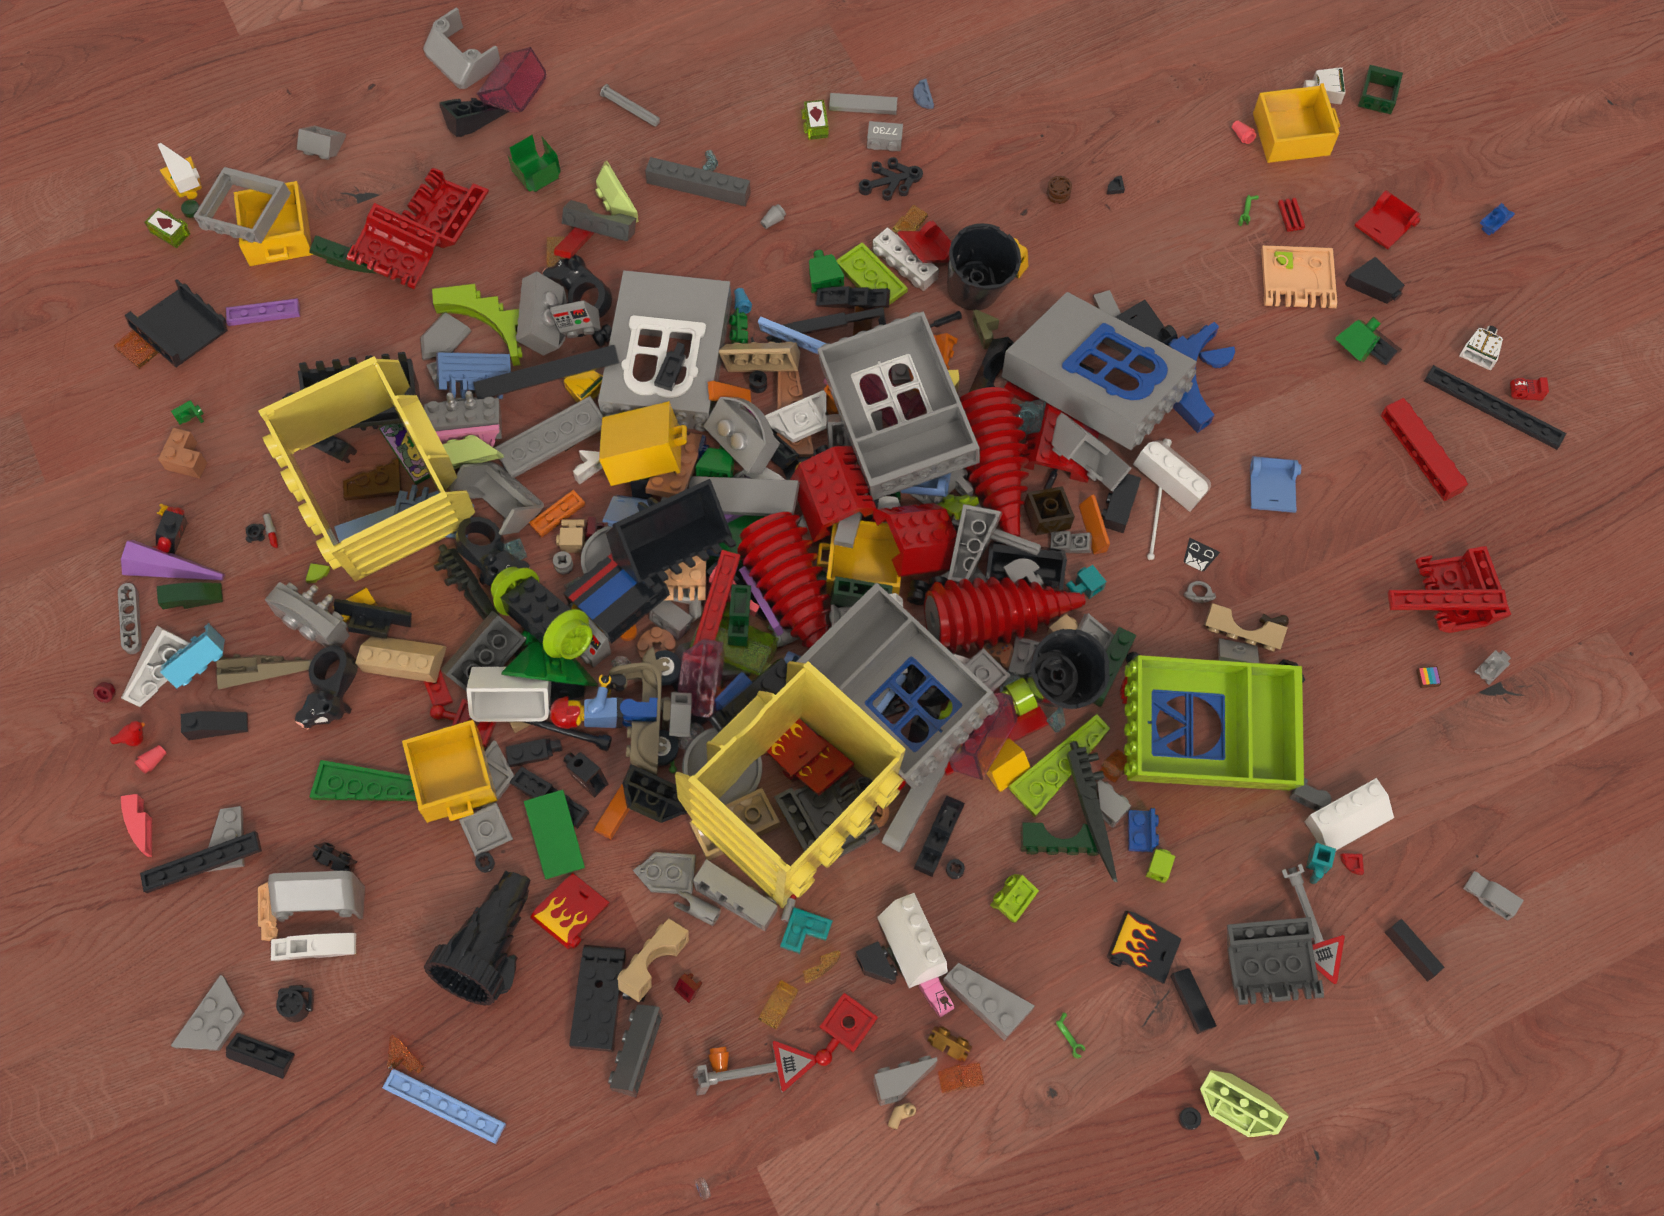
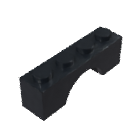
[968,337,1014,393]

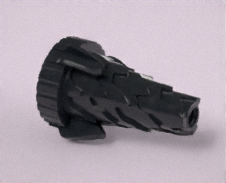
[424,871,531,1006]

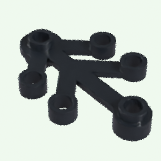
[859,157,923,201]

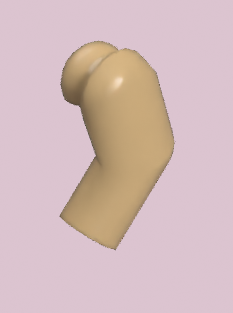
[888,1103,916,1130]

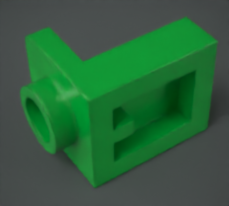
[171,400,204,425]

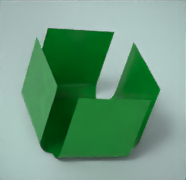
[508,134,561,192]

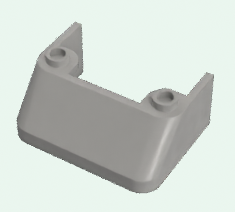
[423,7,501,89]
[1051,412,1132,492]
[449,462,544,535]
[268,871,365,922]

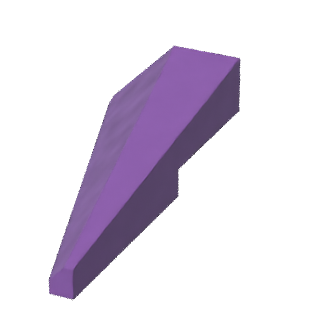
[121,540,225,580]

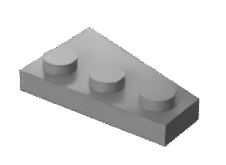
[207,806,245,872]

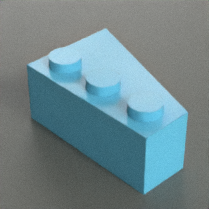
[160,623,225,689]

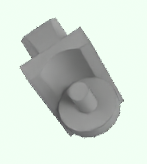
[1474,650,1511,685]

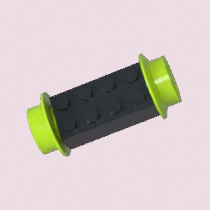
[491,567,592,659]

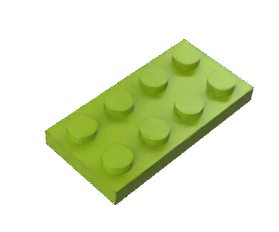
[836,242,908,305]

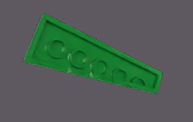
[309,760,417,801]

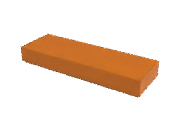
[708,381,751,406]
[529,490,586,538]

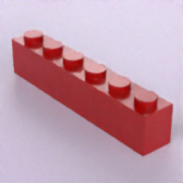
[1381,398,1468,501]

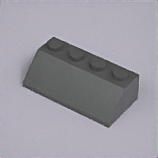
[441,611,526,692]
[608,1004,663,1098]

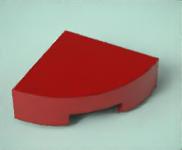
[1340,853,1364,875]

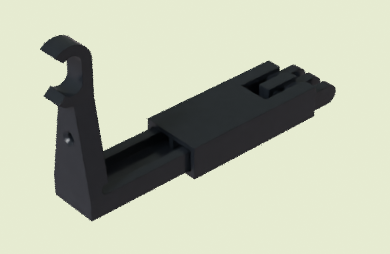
[783,307,886,334]

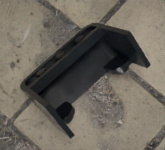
[986,541,1067,590]

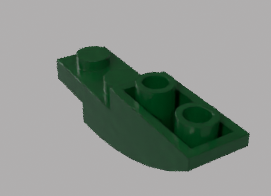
[309,235,376,273]

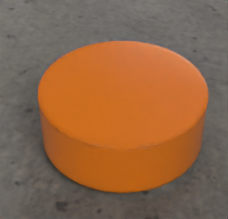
[620,625,637,641]

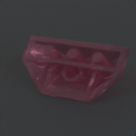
[678,639,725,718]

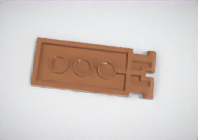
[646,432,706,498]

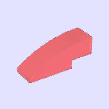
[121,794,152,857]

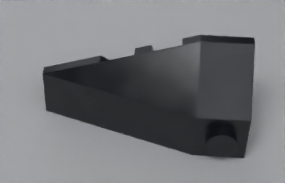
[439,96,517,137]

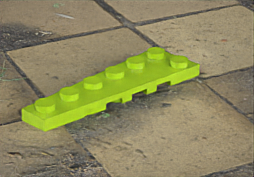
[1008,714,1110,817]

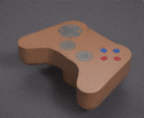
[983,641,1014,667]

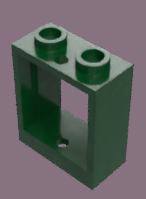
[1358,65,1403,115]

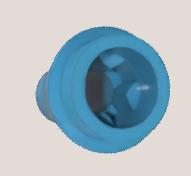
[734,288,752,314]

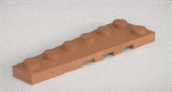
[777,371,814,457]

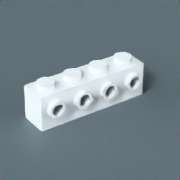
[872,227,939,291]

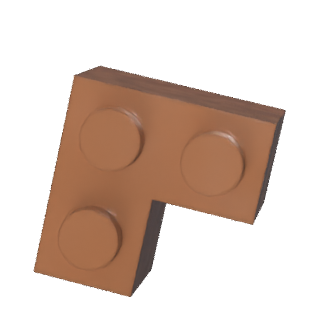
[158,428,207,479]

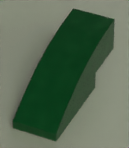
[157,582,223,610]
[728,584,751,646]

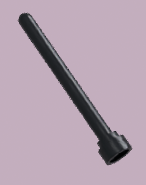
[524,720,612,752]

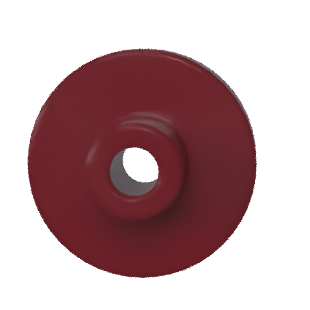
[93,682,116,703]

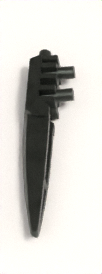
[434,544,520,657]
[1067,741,1118,882]

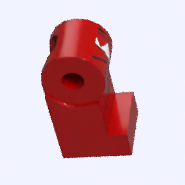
[1510,377,1549,401]

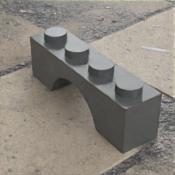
[562,200,636,241]

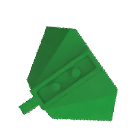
[501,641,598,687]

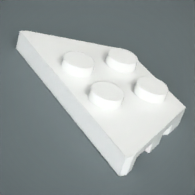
[765,390,826,443]

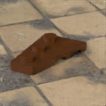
[343,458,401,501]

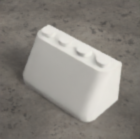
[1133,440,1211,512]
[467,667,551,722]

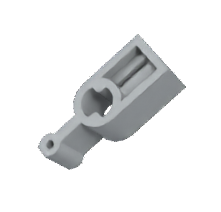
[1463,871,1524,921]

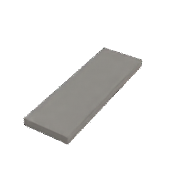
[495,396,604,479]
[688,476,800,516]

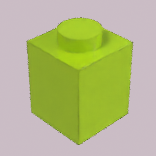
[1145,849,1175,884]

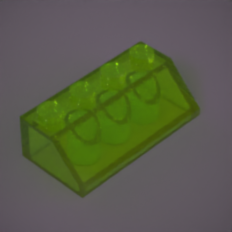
[689,616,779,676]

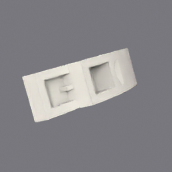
[271,933,356,961]

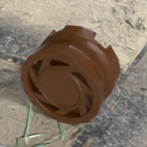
[1047,176,1072,204]

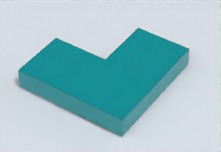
[780,907,833,954]

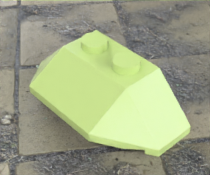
[595,161,639,223]
[426,435,504,471]
[1200,1070,1289,1137]

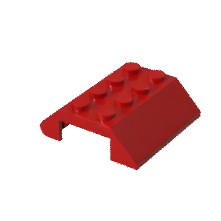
[402,168,489,248]
[346,203,441,290]
[1022,399,1099,483]
[790,446,877,542]
[873,503,957,577]
[1415,546,1511,633]

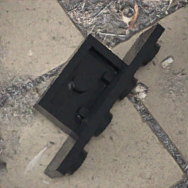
[334,599,412,639]

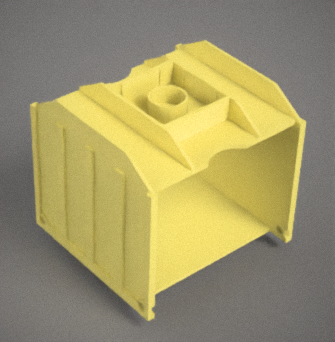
[258,356,475,582]
[675,661,906,908]

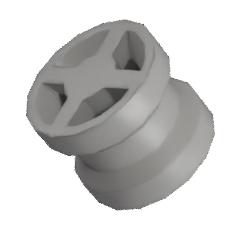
[553,551,574,575]

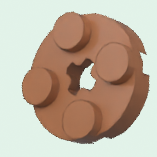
[637,627,676,660]

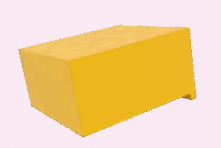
[1253,83,1340,163]
[233,181,313,266]
[599,401,687,486]
[817,521,901,596]
[402,720,498,823]

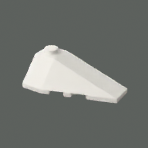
[121,626,190,707]

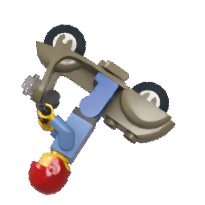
[550,646,682,776]

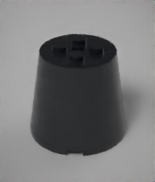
[947,223,1021,311]
[1024,629,1110,709]

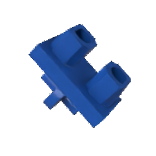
[1480,203,1515,235]

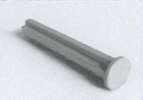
[600,84,660,127]

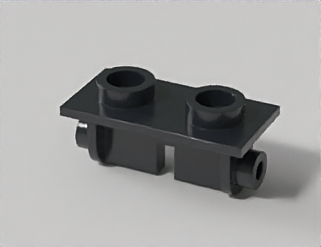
[312,842,358,872]

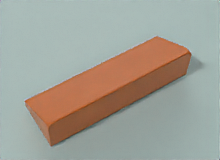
[1079,495,1110,554]
[594,784,630,840]

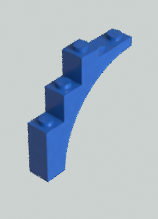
[1168,322,1219,433]

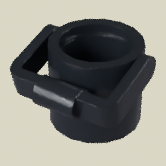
[276,985,314,1023]

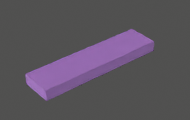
[226,298,300,326]
[739,566,784,636]

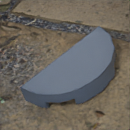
[913,79,934,109]

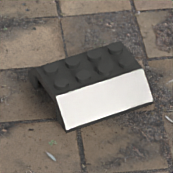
[774,773,880,865]
[1227,917,1324,1005]

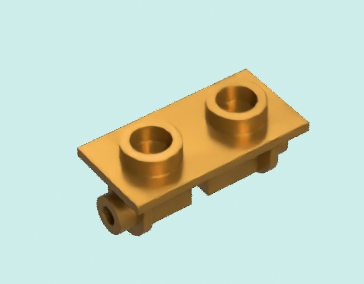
[927,1026,972,1062]

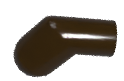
[1259,614,1289,627]

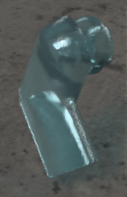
[703,150,718,171]

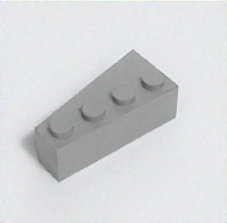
[948,504,1002,583]
[693,859,778,931]
[943,963,1035,1041]

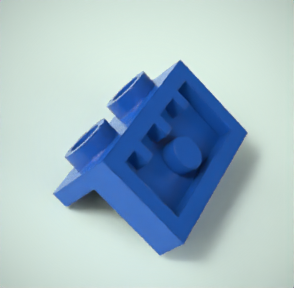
[1128,808,1159,852]

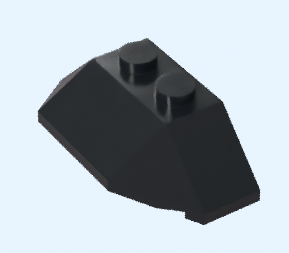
[622,764,687,823]

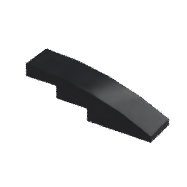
[816,286,890,308]
[510,766,589,829]
[914,796,965,877]

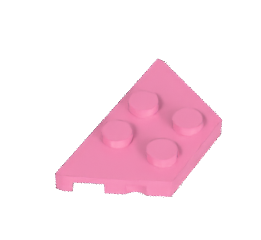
[436,424,499,447]

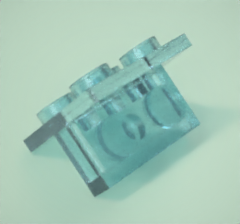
[1016,399,1046,435]

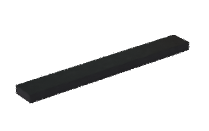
[473,345,620,399]
[1424,365,1567,450]

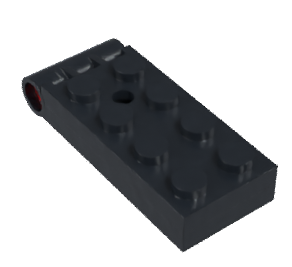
[708,658,787,733]
[569,944,626,1052]

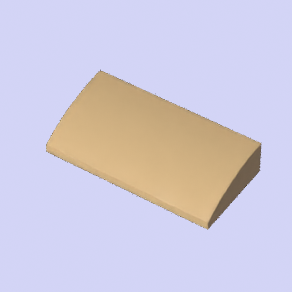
[689,788,780,861]

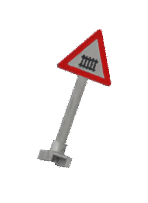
[1282,864,1345,985]
[693,1041,817,1096]

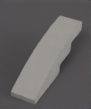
[834,493,868,548]

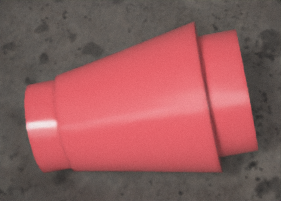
[1232,120,1256,144]
[135,745,167,774]

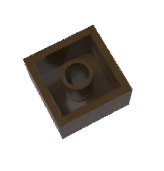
[1024,486,1075,535]

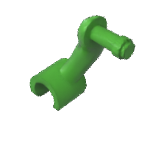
[1238,195,1259,226]
[1056,1012,1085,1059]

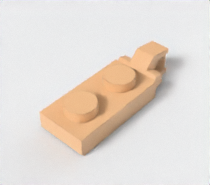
[258,882,278,941]

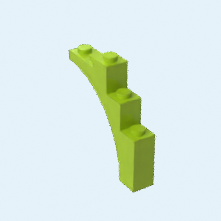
[432,284,523,366]

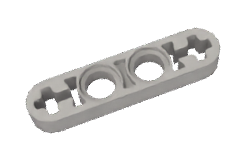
[118,583,142,654]

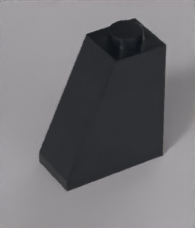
[1345,257,1405,304]

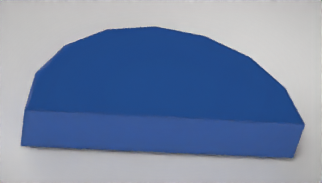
[1199,346,1235,368]

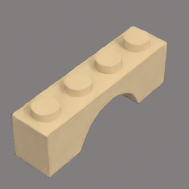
[1204,603,1288,652]
[617,918,689,1002]

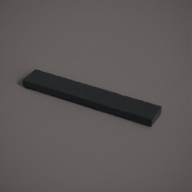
[140,831,262,893]

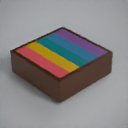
[1416,666,1441,688]

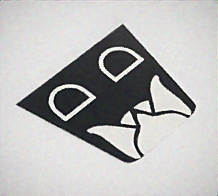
[1184,538,1220,571]

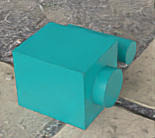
[1066,565,1107,599]
[1306,843,1336,884]

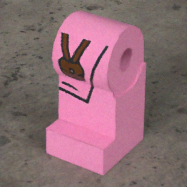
[919,977,954,1017]

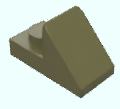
[972,310,999,349]

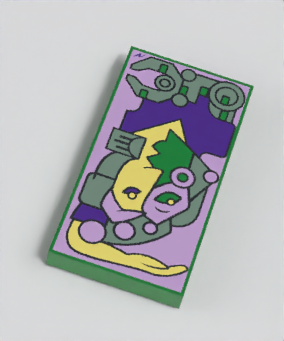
[379,423,430,485]

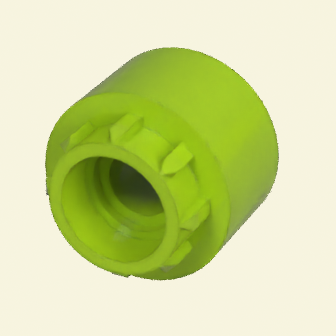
[1000,677,1038,716]

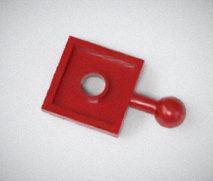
[430,699,496,747]
[816,993,878,1066]

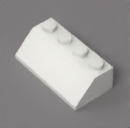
[1304,778,1394,851]
[877,893,948,988]

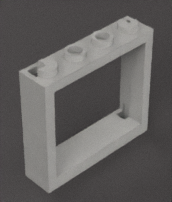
[194,167,291,244]

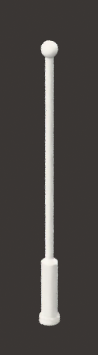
[1147,439,1172,560]

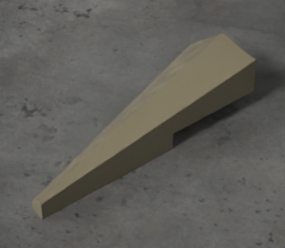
[216,654,312,689]

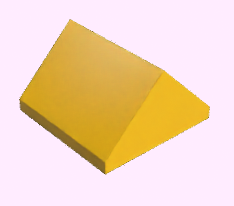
[977,738,1031,793]

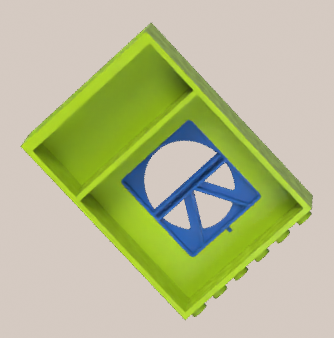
[1124,655,1304,791]

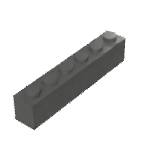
[645,157,751,207]

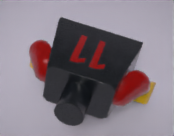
[145,504,188,554]

